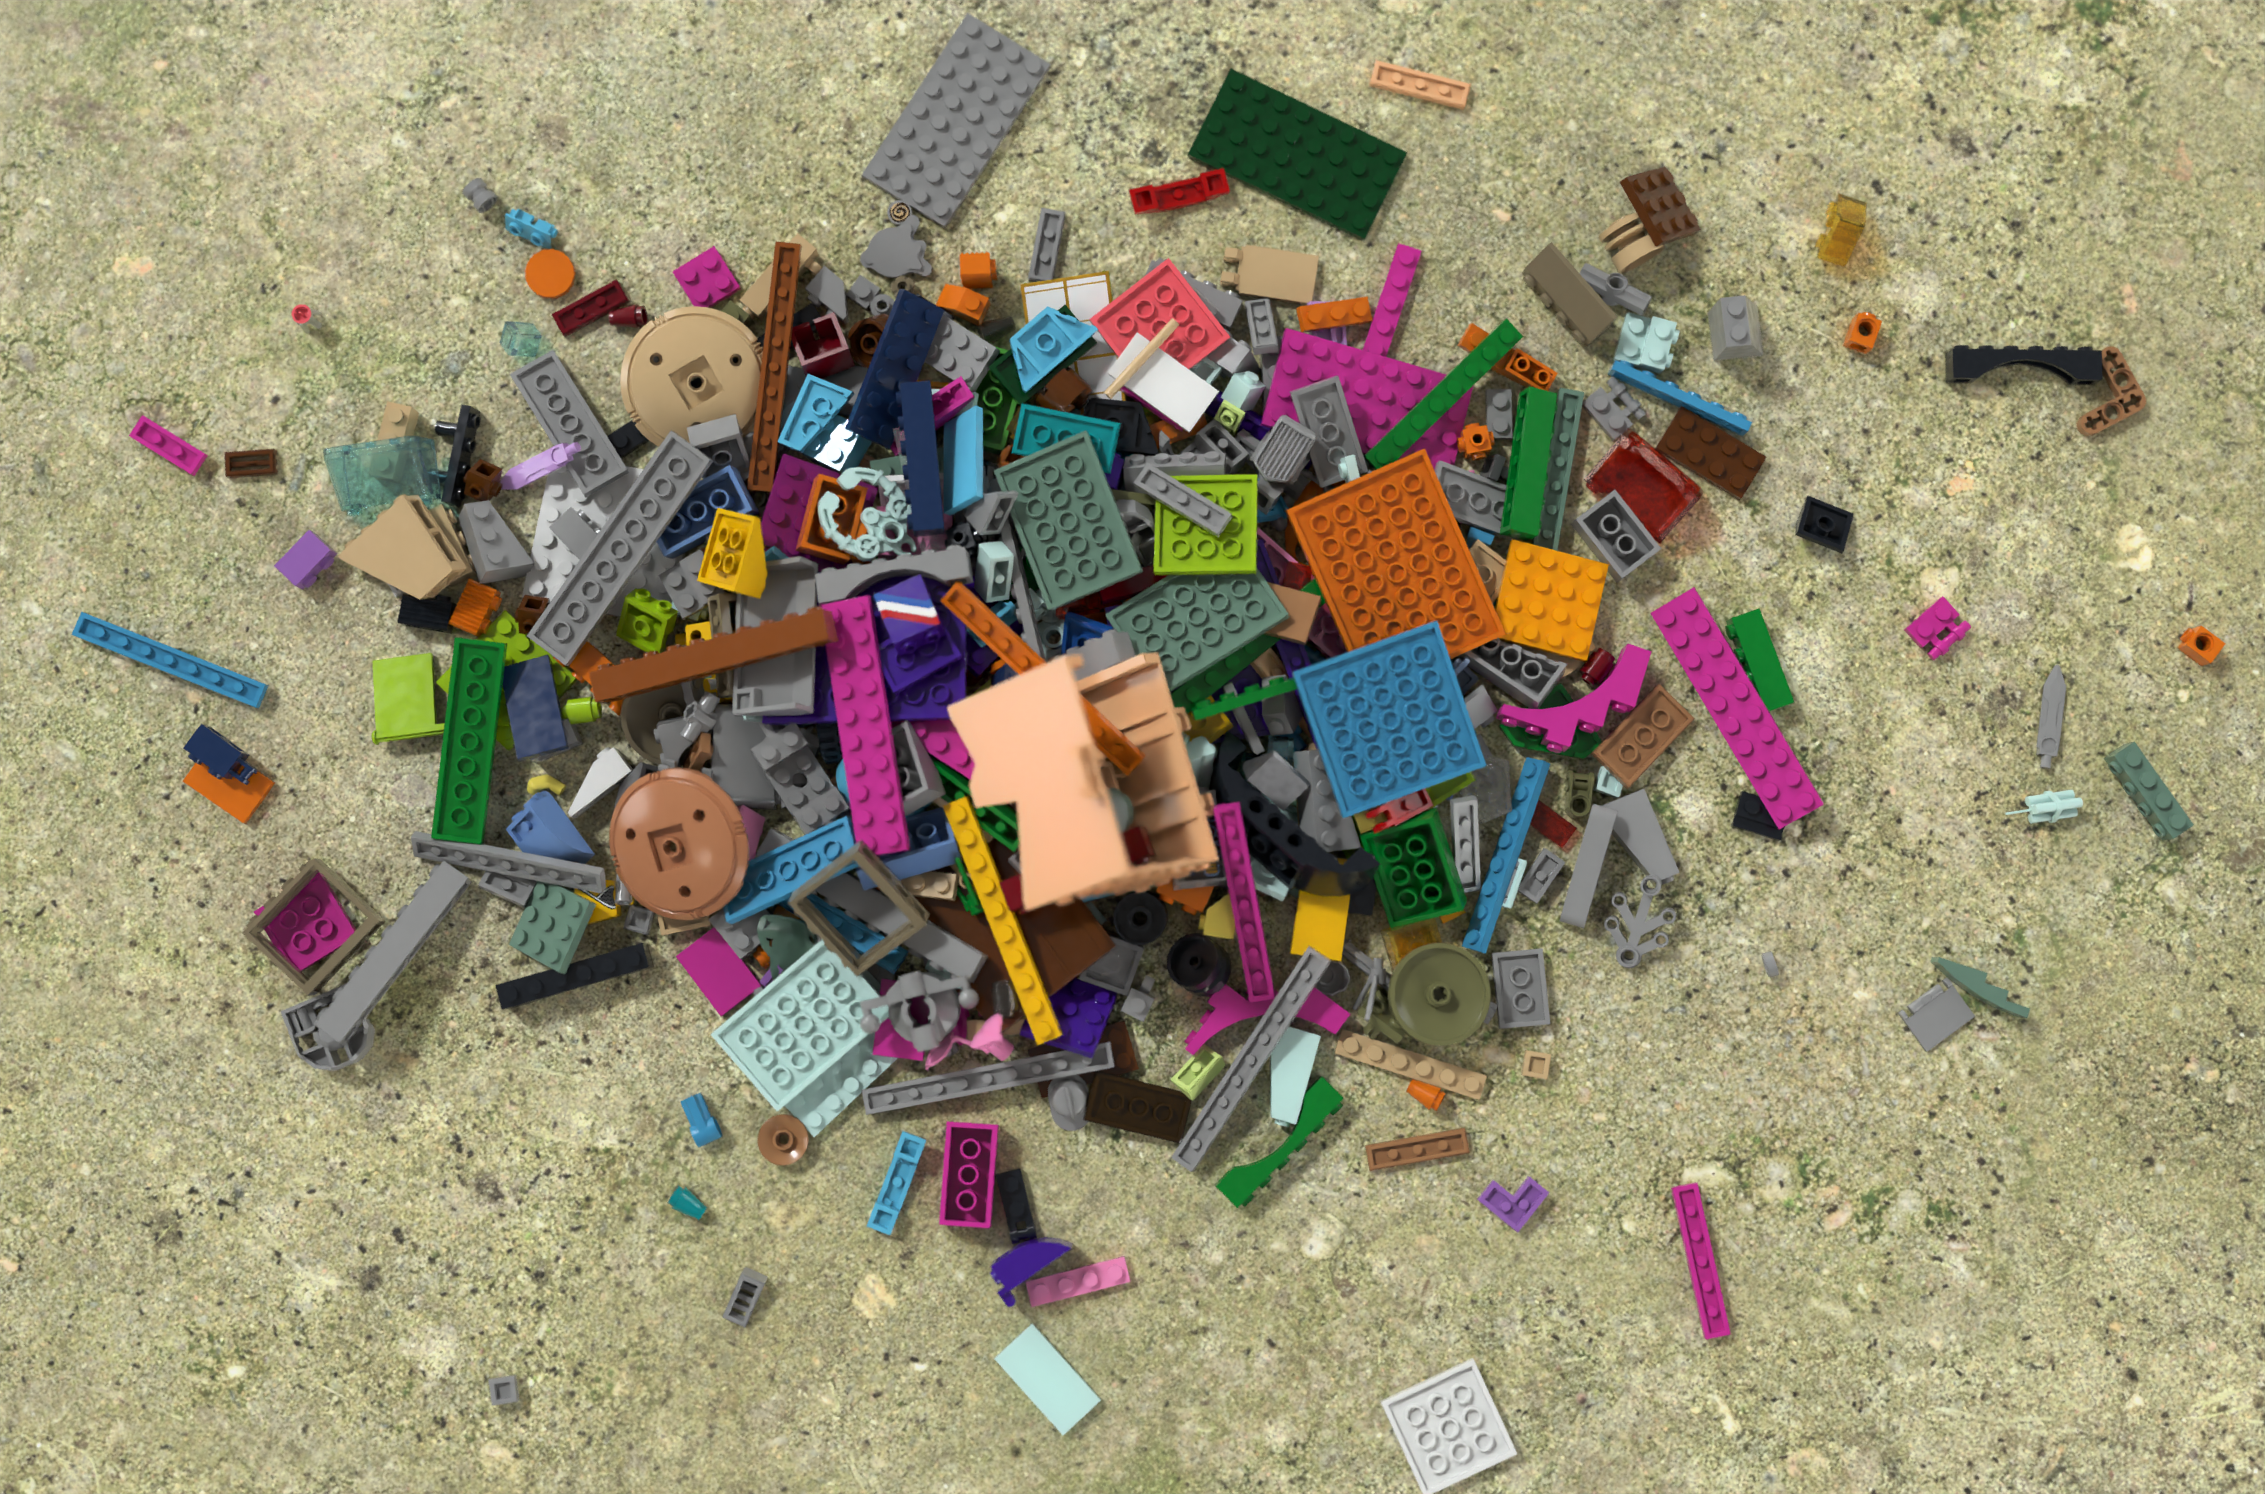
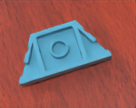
[1009,306,1098,394]

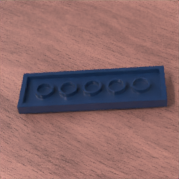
[845,289,944,449]

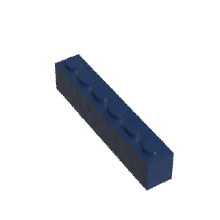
[896,380,945,537]

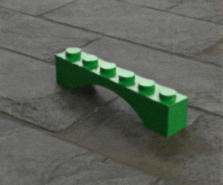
[1215,1076,1344,1208]

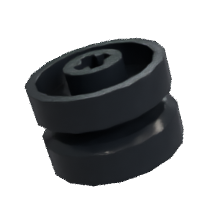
[1167,933,1232,997]

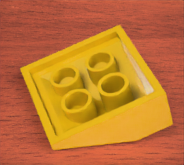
[697,508,767,599]

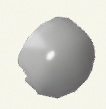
[1315,960,1350,996]

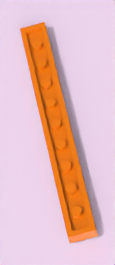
[940,581,1146,776]

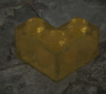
[1815,193,1867,267]

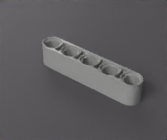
[1560,804,1618,928]

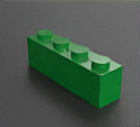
[1725,608,1794,712]

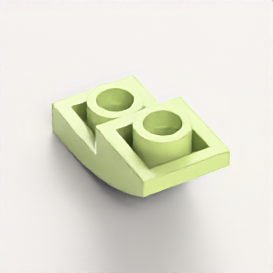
[1214,400,1246,437]

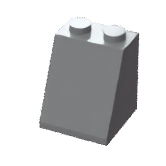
[1708,295,1764,361]

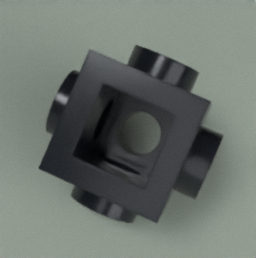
[944,521,983,559]

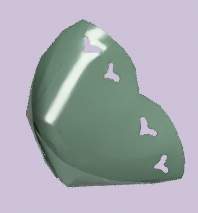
[757,915,818,981]

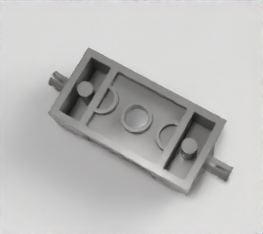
[751,721,850,835]

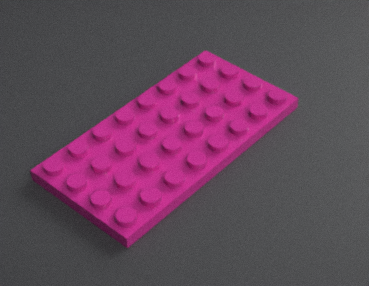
[1261,328,1474,469]

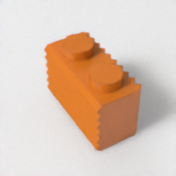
[960,252,997,289]
[449,578,502,637]

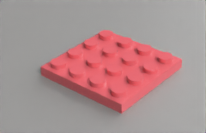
[1089,258,1230,370]

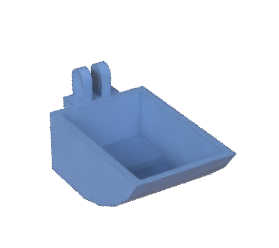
[506,791,595,864]

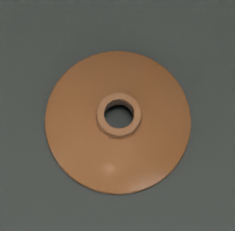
[757,1114,809,1166]

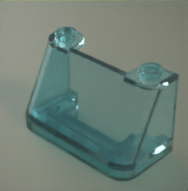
[323,436,441,516]

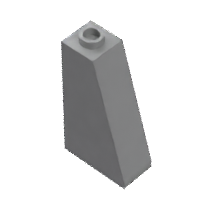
[1602,789,1680,885]

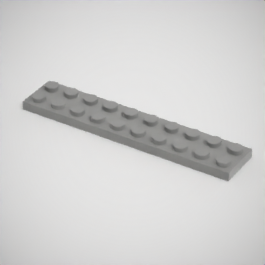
[527,430,713,666]

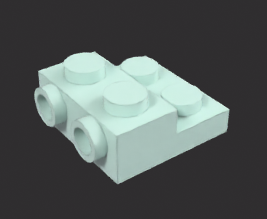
[1613,312,1680,374]

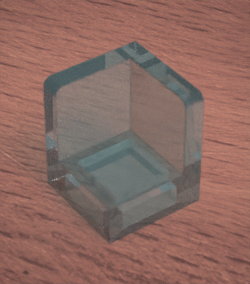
[499,321,542,357]

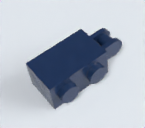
[183,724,258,785]

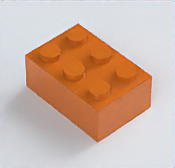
[795,474,868,565]

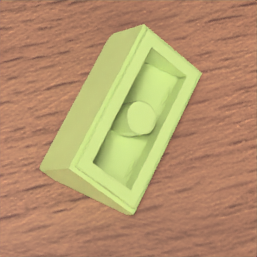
[1171,1044,1225,1101]

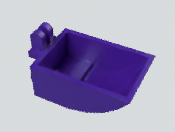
[990,1237,1073,1307]

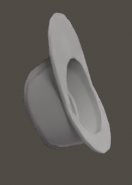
[1048,1075,1089,1131]

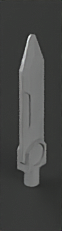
[2036,665,2066,769]

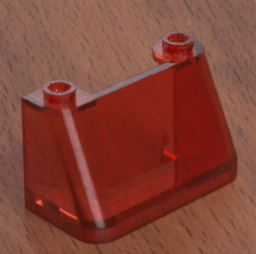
[1584,428,1704,544]

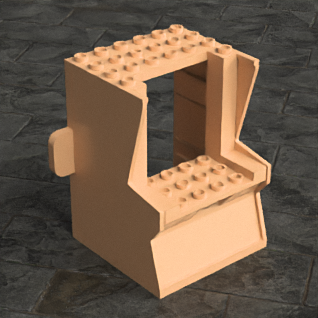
[947,653,1219,910]

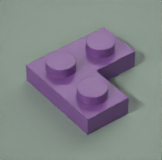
[1477,1176,1549,1232]

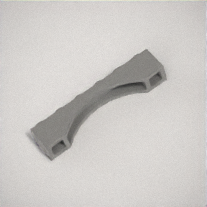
[815,545,974,605]

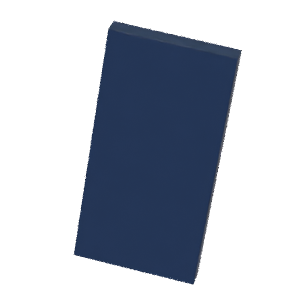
[503,655,569,762]

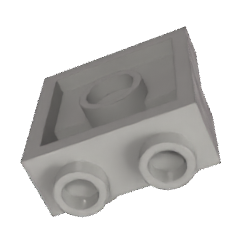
[658,549,726,620]

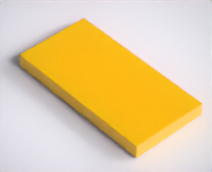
[1290,858,1350,961]

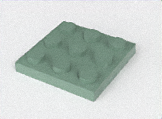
[509,881,596,974]

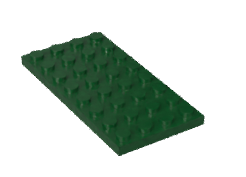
[1187,68,1407,241]

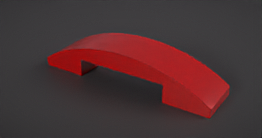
[1128,168,1230,215]

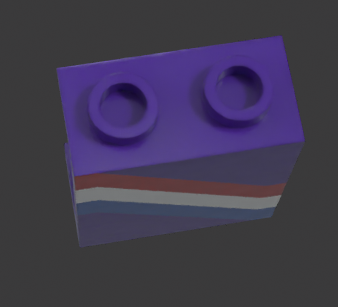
[874,574,947,655]

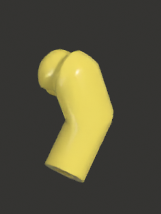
[527,774,566,796]

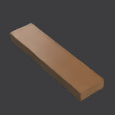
[1365,1128,1470,1171]

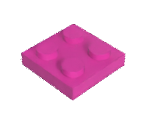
[672,246,741,308]

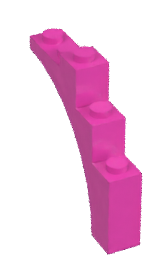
[1496,644,1652,753]
[1184,984,1350,1055]

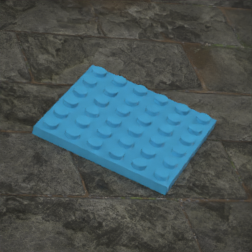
[1291,621,1486,818]

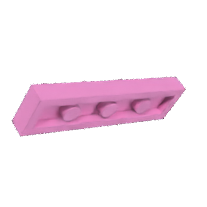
[1026,1256,1130,1307]

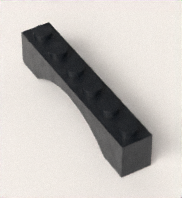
[1945,345,2102,385]
[495,943,654,1010]

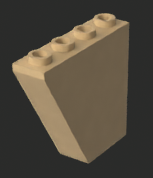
[338,494,467,600]

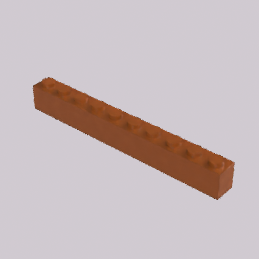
[589,606,838,704]

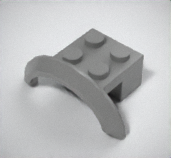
[1159,419,1249,475]

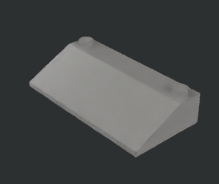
[732,557,818,716]

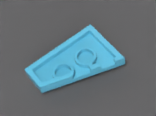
[778,374,855,453]

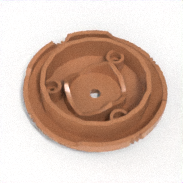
[609,767,749,920]

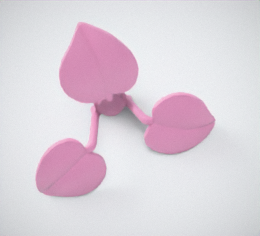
[925,1012,1014,1071]

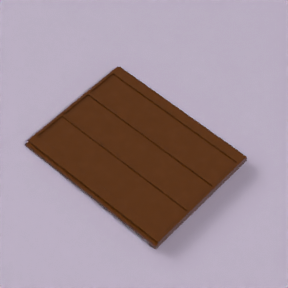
[915,803,1117,1034]

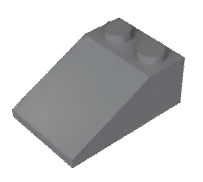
[892,721,945,816]

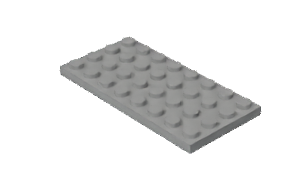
[862,13,1050,229]

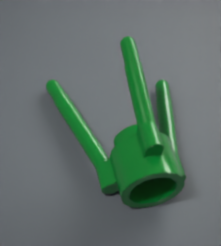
[946,857,984,916]

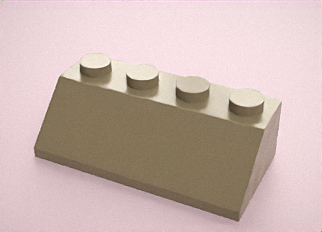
[1522,242,1617,347]

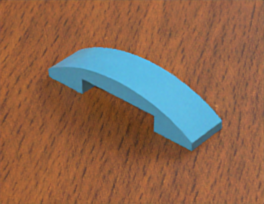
[867,1131,926,1235]

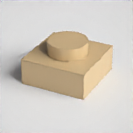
[1521,1050,1551,1079]

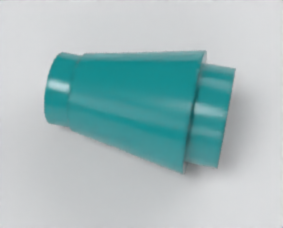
[667,1186,707,1220]

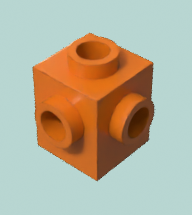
[1457,423,1495,461]

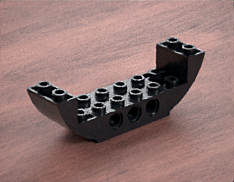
[1209,731,1380,896]

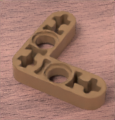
[2076,346,2146,436]

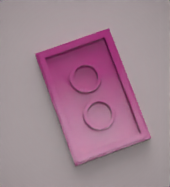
[676,927,762,1017]
[873,978,930,1061]

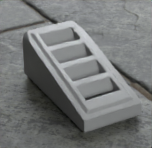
[722,1267,768,1328]

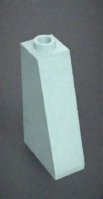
[1270,1027,1321,1127]

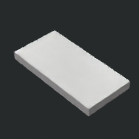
[1108,332,1219,433]

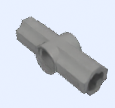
[1579,263,1652,316]

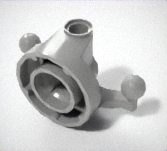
[860,971,979,1052]

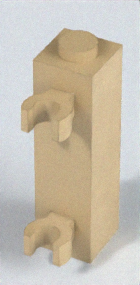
[739,233,823,322]

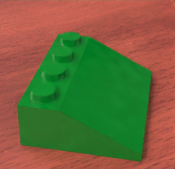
[1360,807,1467,928]

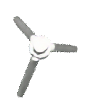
[1353,958,1390,1021]

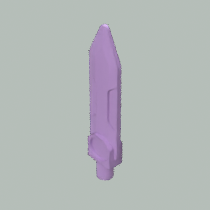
[500,442,581,490]

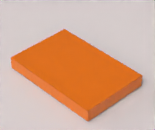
[183,763,275,824]

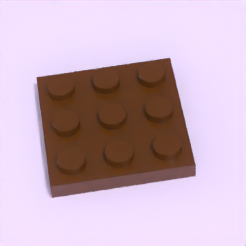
[1620,166,1701,247]

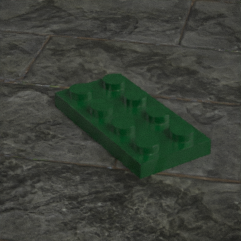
[988,305,1097,407]

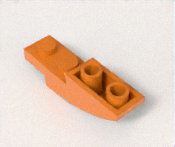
[1457,323,1558,391]

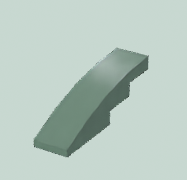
[1930,957,2030,1018]

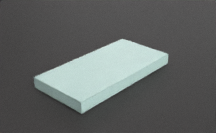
[994,1323,1101,1435]

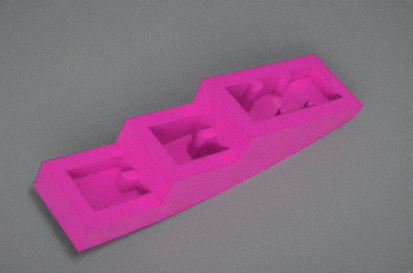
[891,376,975,456]

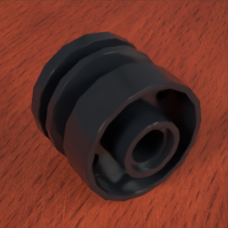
[1113,891,1168,945]

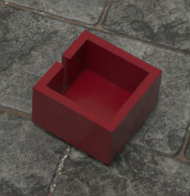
[791,312,855,379]

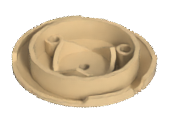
[620,306,763,447]

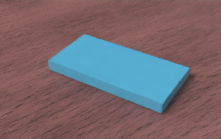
[943,405,983,516]

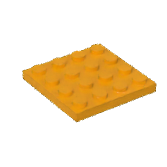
[1495,539,1609,662]

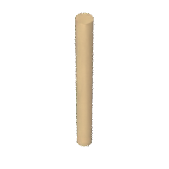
[1104,318,1179,399]

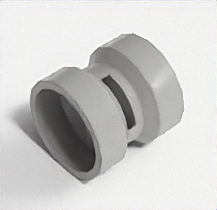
[462,178,498,213]

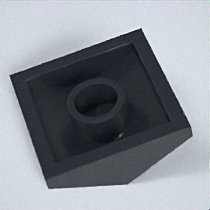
[1795,495,1854,554]

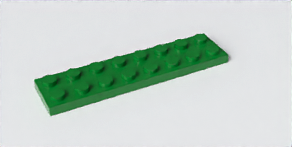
[431,637,507,844]

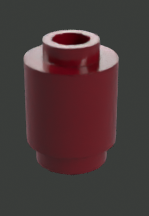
[1579,648,1615,686]

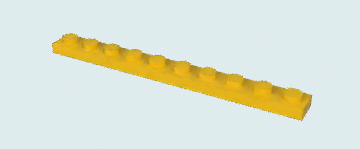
[943,796,1063,1045]

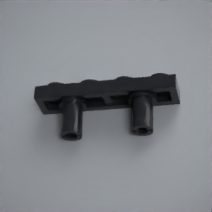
[425,404,481,508]

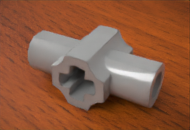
[680,691,720,743]

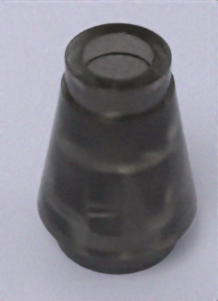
[977,316,1016,345]

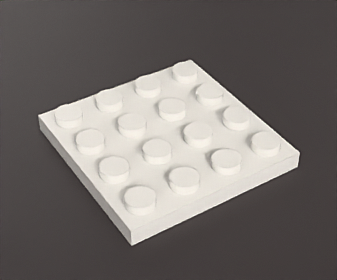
[1380,1358,1517,1494]

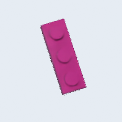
[129,415,208,476]

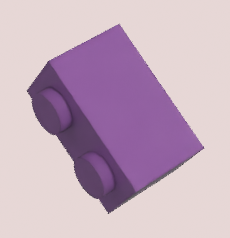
[274,530,337,590]

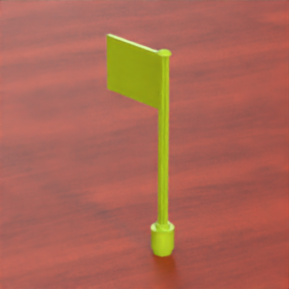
[371,653,602,745]

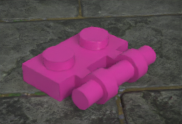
[1904,596,1971,661]

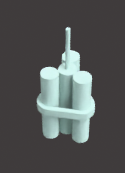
[2005,790,2083,824]

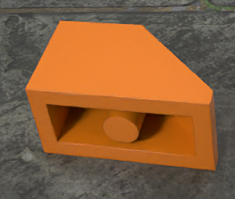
[936,284,990,327]

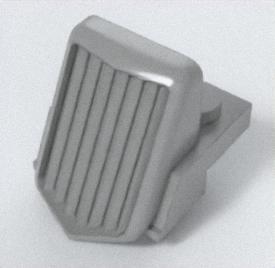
[1250,415,1317,485]

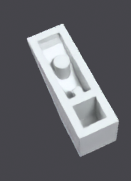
[568,747,633,818]

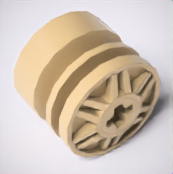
[1599,212,1665,274]

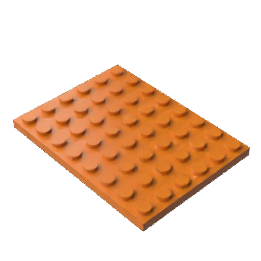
[1285,448,1505,659]

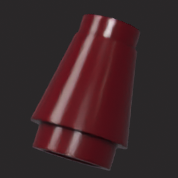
[609,304,648,329]

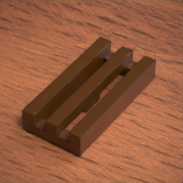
[224,449,278,478]

